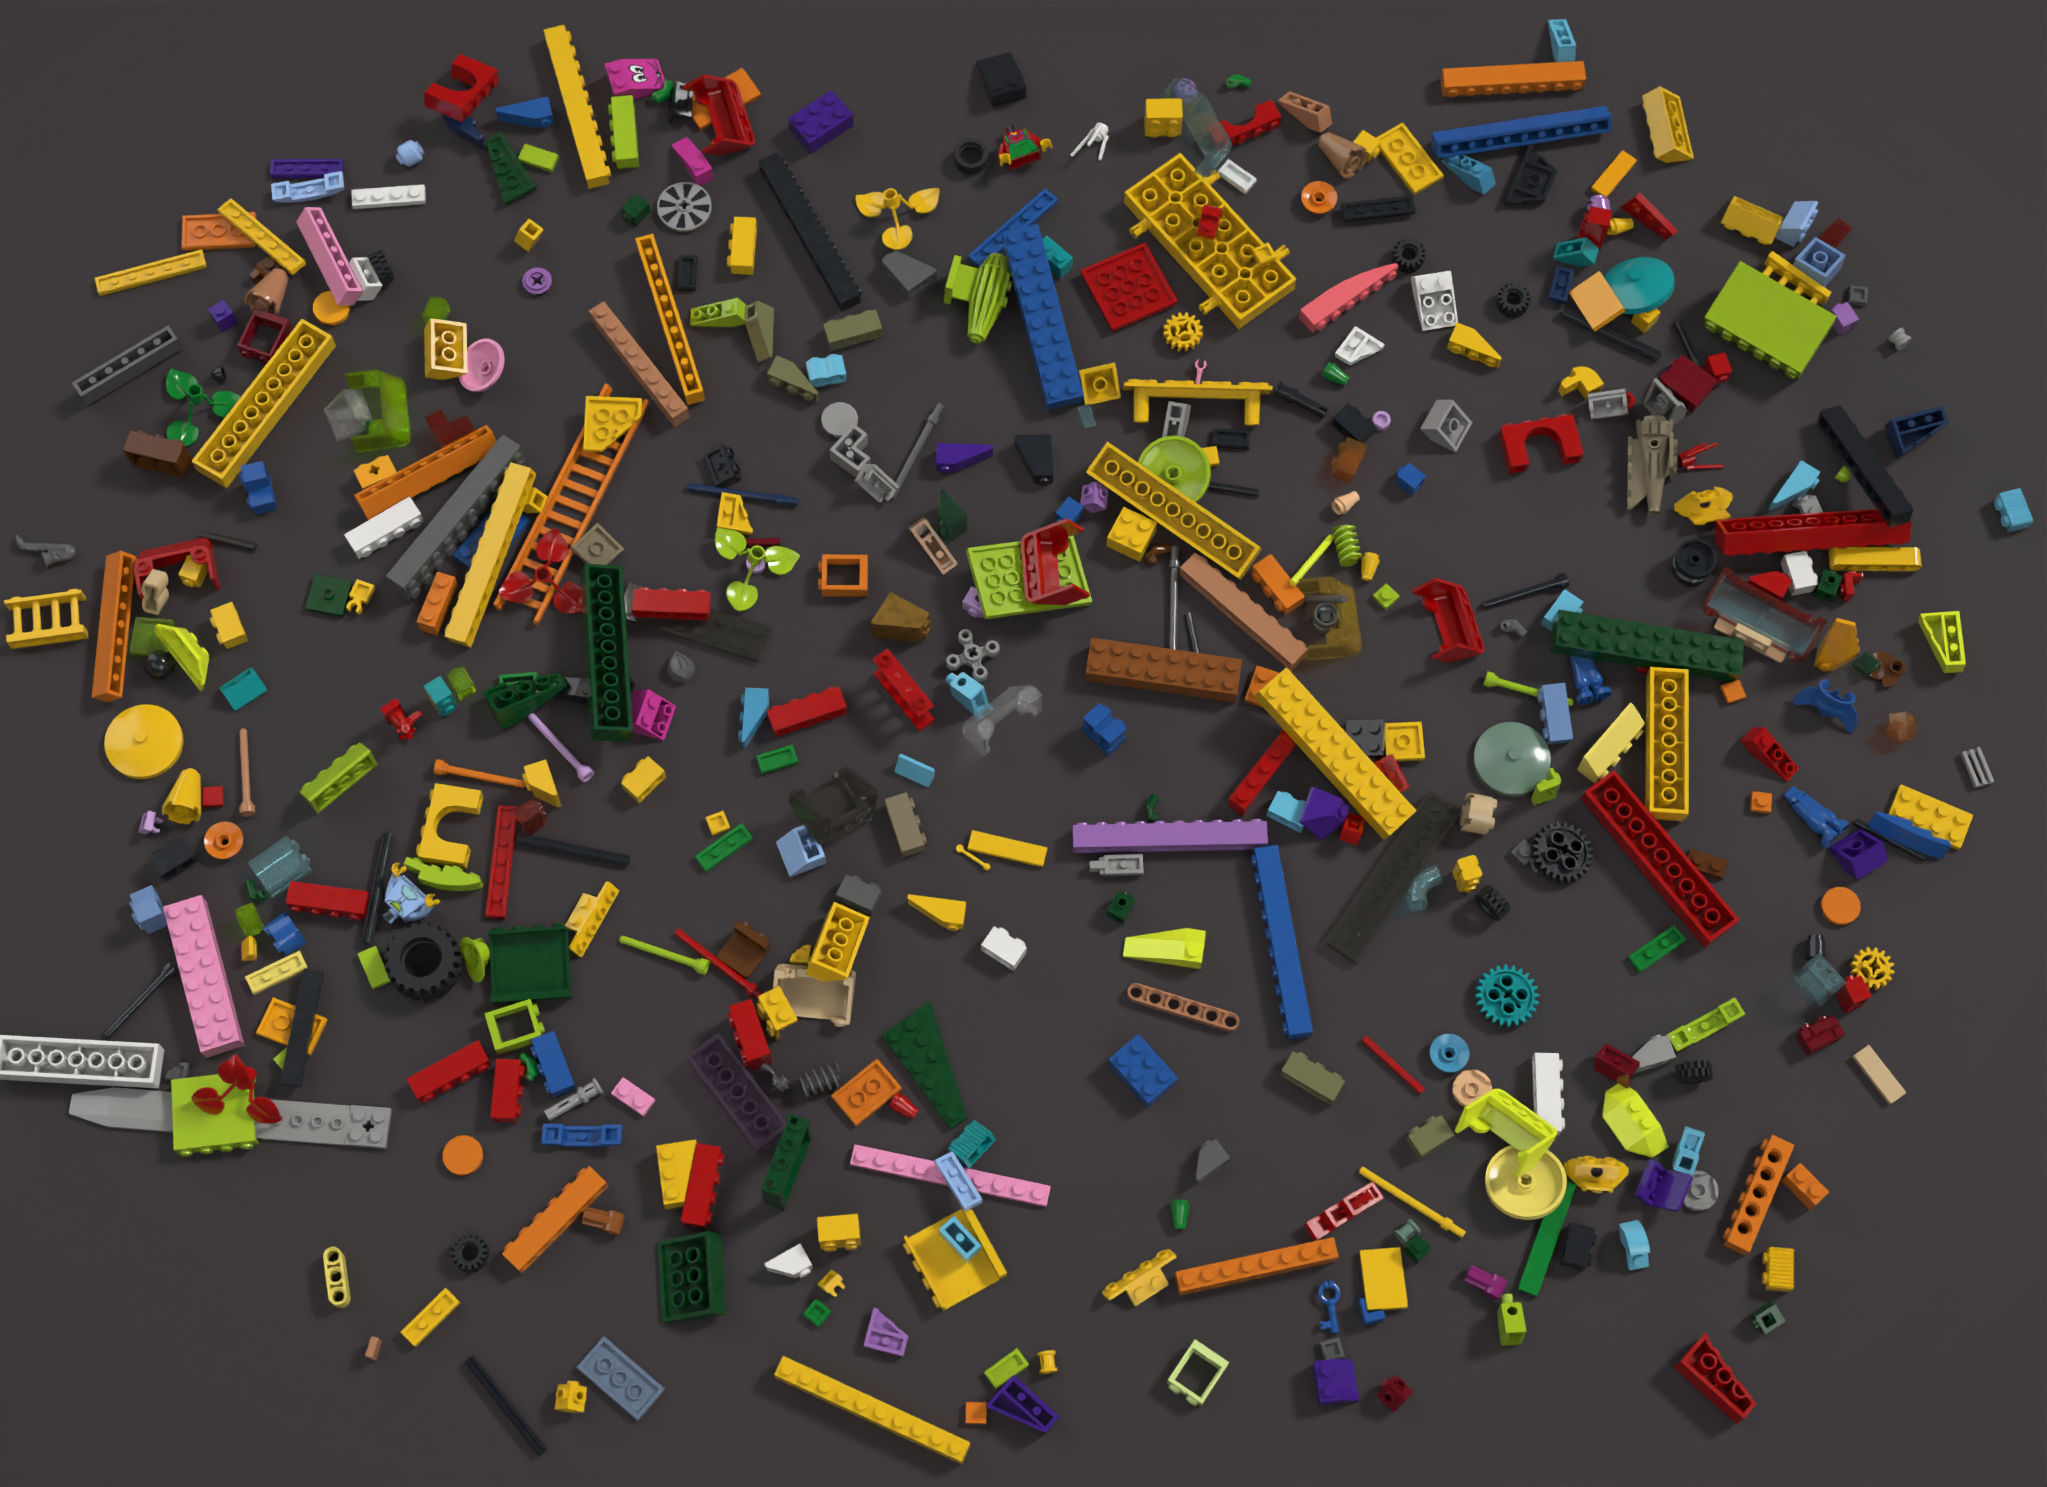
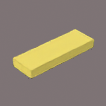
[245,951,308,995]

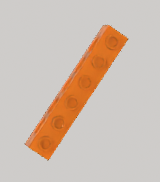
[1723,1135,1794,1256]

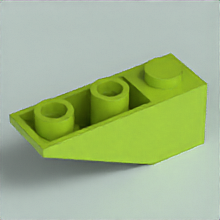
[690,298,747,327]

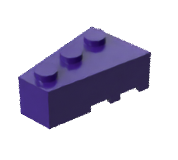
[986,1375,1061,1433]

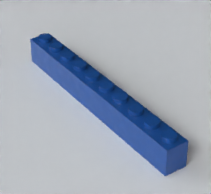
[1432,106,1612,158]
[1251,845,1313,1040]

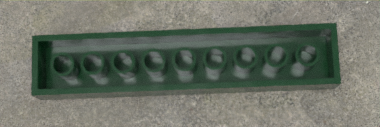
[580,564,633,742]
[1550,609,1744,682]

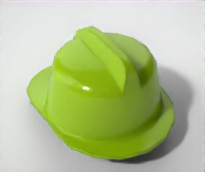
[460,937,490,983]

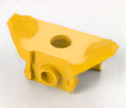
[1674,487,1733,525]
[1563,1156,1629,1193]

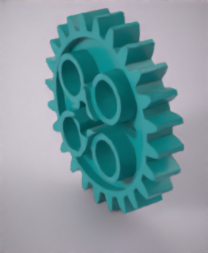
[1474,964,1540,1028]

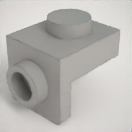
[1792,494,1823,514]

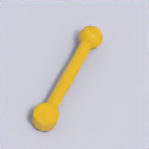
[956,845,990,871]

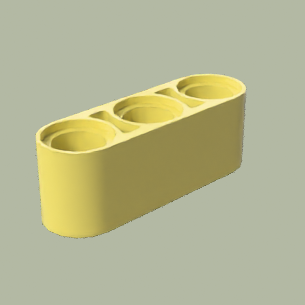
[323,1247,351,1308]

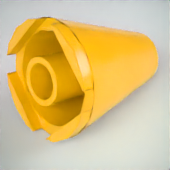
[161,768,201,824]

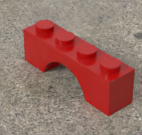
[1207,99,1281,152]

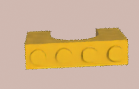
[416,783,484,869]

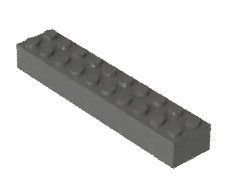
[386,435,526,602]

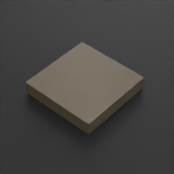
[571,522,624,565]

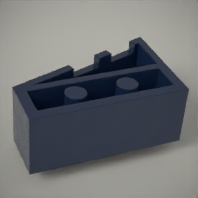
[1884,406,1949,460]

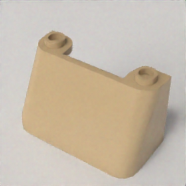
[773,964,856,1027]

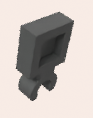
[1510,839,1538,874]

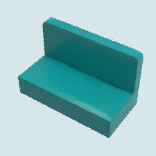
[219,667,267,710]

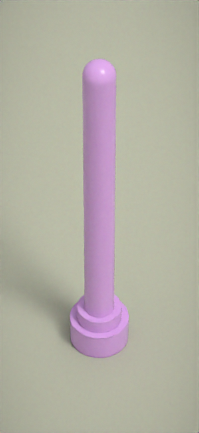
[528,713,594,782]

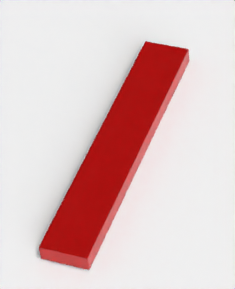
[485,805,518,919]

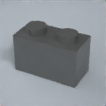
[836,874,882,916]

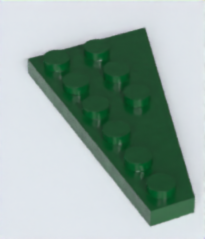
[881,1001,967,1130]

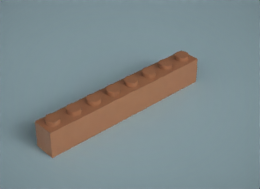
[589,301,690,428]
[1179,553,1308,671]

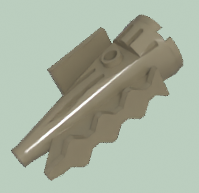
[1627,415,1677,515]

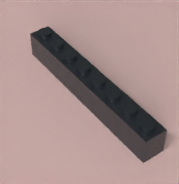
[1817,405,1914,528]

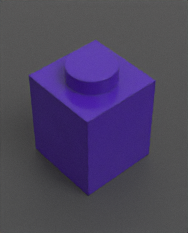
[208,300,238,332]

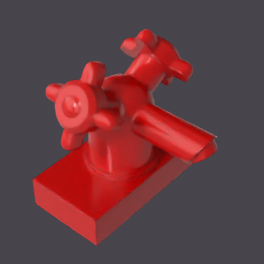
[380,698,424,740]

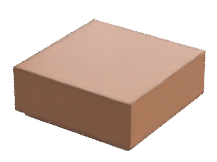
[365,1336,382,1361]

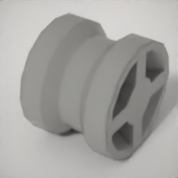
[1888,328,1912,351]

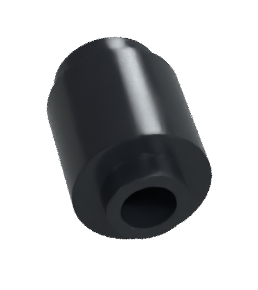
[1806,934,1826,964]

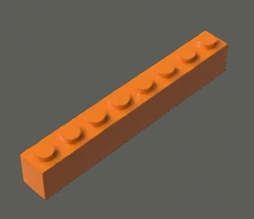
[1440,61,1586,97]
[354,425,497,520]
[92,551,136,703]
[1175,1237,1339,1296]

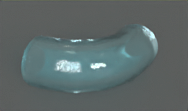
[1407,865,1443,912]

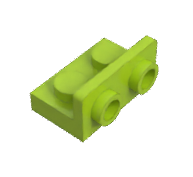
[1531,768,1561,806]

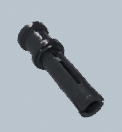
[1273,381,1329,418]

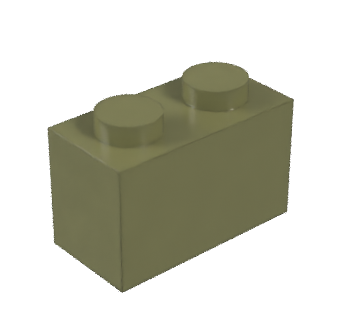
[1406,1115,1454,1160]

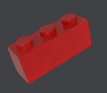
[1576,206,1612,252]
[490,1059,526,1123]

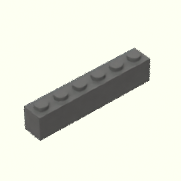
[72,325,183,406]

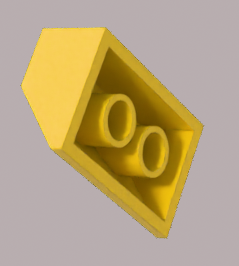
[1721,196,1784,245]
[424,318,467,380]

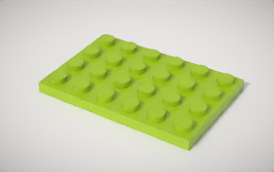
[966,536,1092,619]

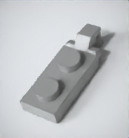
[1089,854,1144,876]

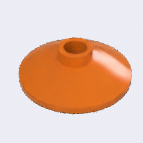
[1301,181,1337,214]
[204,822,244,859]

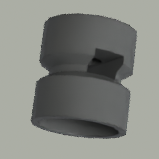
[1312,602,1339,635]

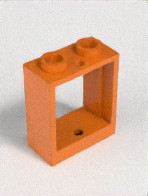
[818,554,868,597]

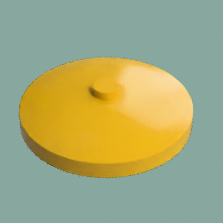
[104,704,184,779]

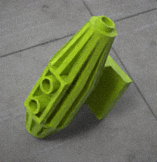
[944,253,1013,344]

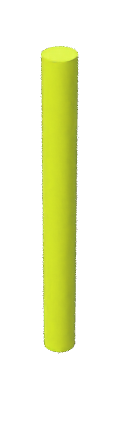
[1289,534,1334,586]

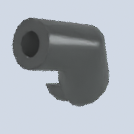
[1500,619,1528,638]

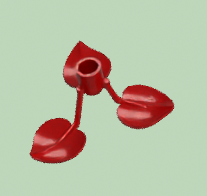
[498,528,583,614]
[191,1054,283,1124]

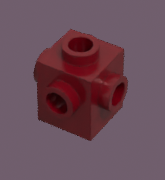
[1376,1375,1413,1413]

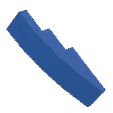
[1868,811,1951,859]

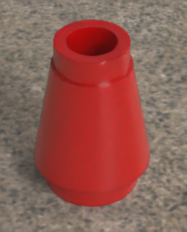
[888,1092,919,1120]

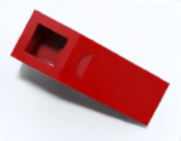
[1740,727,1799,782]

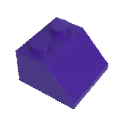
[1829,828,1889,880]
[1312,1359,1359,1406]

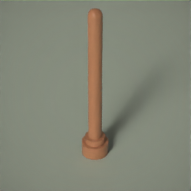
[239,728,255,817]

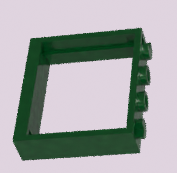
[761,1113,813,1211]

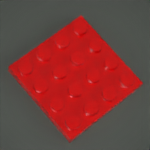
[1080,242,1178,332]

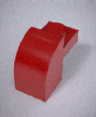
[1196,204,1223,240]

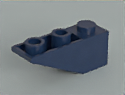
[441,114,485,149]

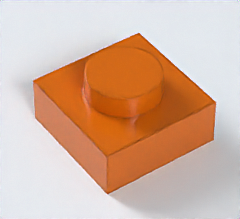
[1750,791,1772,814]

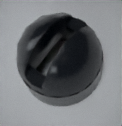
[211,366,227,382]

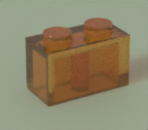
[1330,437,1368,483]

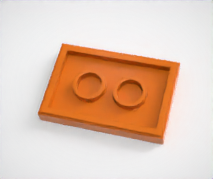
[831,1059,902,1127]

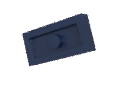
[1548,266,1574,304]

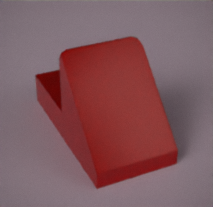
[1339,812,1365,845]

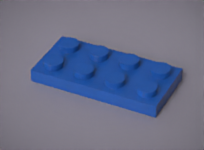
[453,510,530,568]

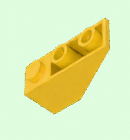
[1447,323,1502,368]

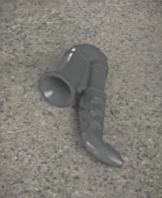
[15,535,76,568]

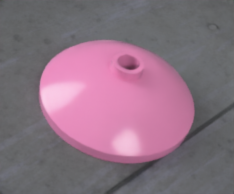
[459,339,505,392]

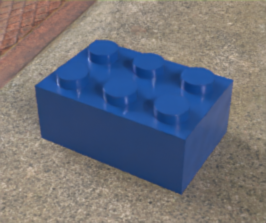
[1108,1034,1178,1109]

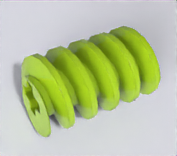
[1332,525,1362,566]

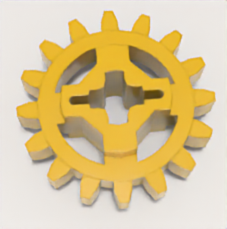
[1163,312,1203,351]
[1850,947,1894,990]

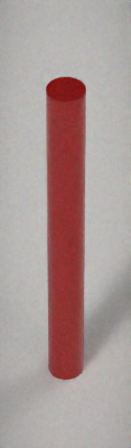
[1361,1035,1425,1095]

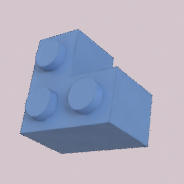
[129,885,168,934]

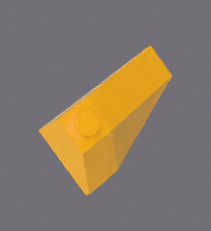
[1814,618,1860,671]

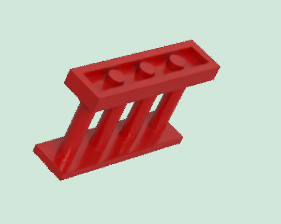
[872,648,935,732]

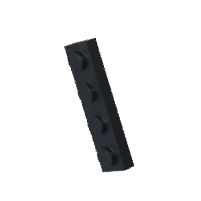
[1341,195,1416,223]

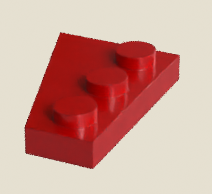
[1620,192,1678,240]

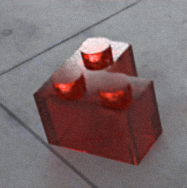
[425,409,476,449]

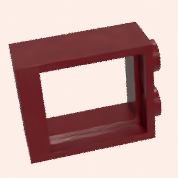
[237,308,292,364]

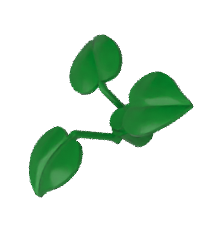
[166,368,241,447]

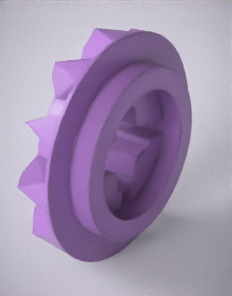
[523,268,552,295]

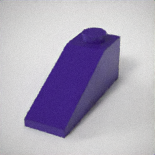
[936,443,993,473]

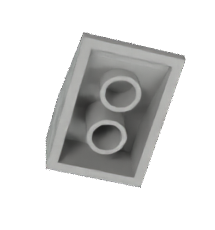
[1643,378,1687,425]

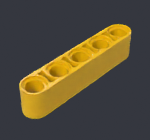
[1828,547,1922,571]

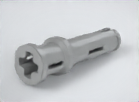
[544,1078,604,1121]

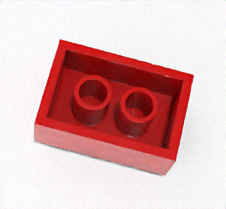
[727,999,773,1071]

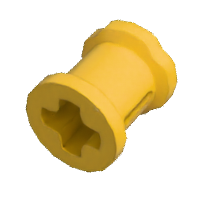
[1037,1350,1058,1374]

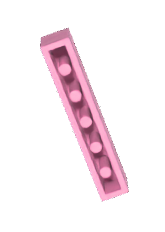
[296,207,363,305]

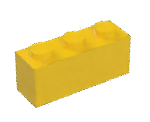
[727,217,757,275]

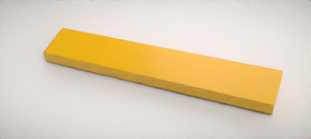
[217,198,306,275]
[95,249,207,296]

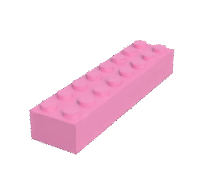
[163,895,245,1058]

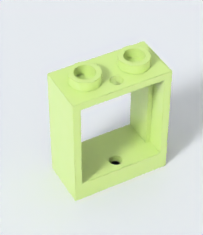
[1167,1339,1229,1406]

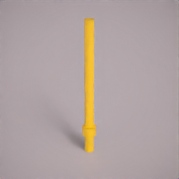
[1359,1166,1466,1238]

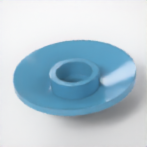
[1430,1034,1469,1073]

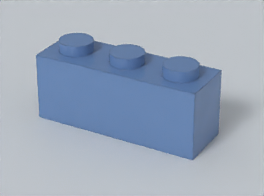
[1537,683,1573,745]

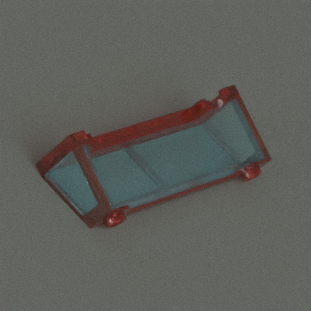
[1701,566,1827,663]

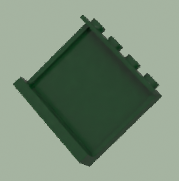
[487,923,572,1004]

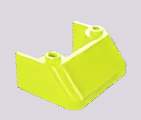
[1455,1089,1557,1178]

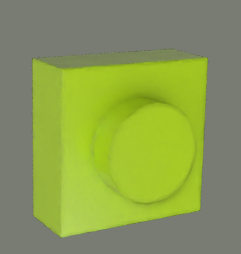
[1372,583,1400,611]

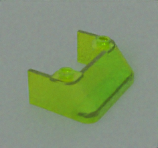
[344,369,411,453]

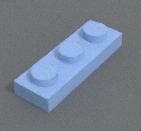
[935,1151,982,1212]

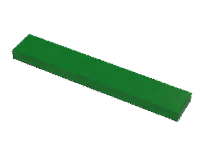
[1517,1181,1577,1297]

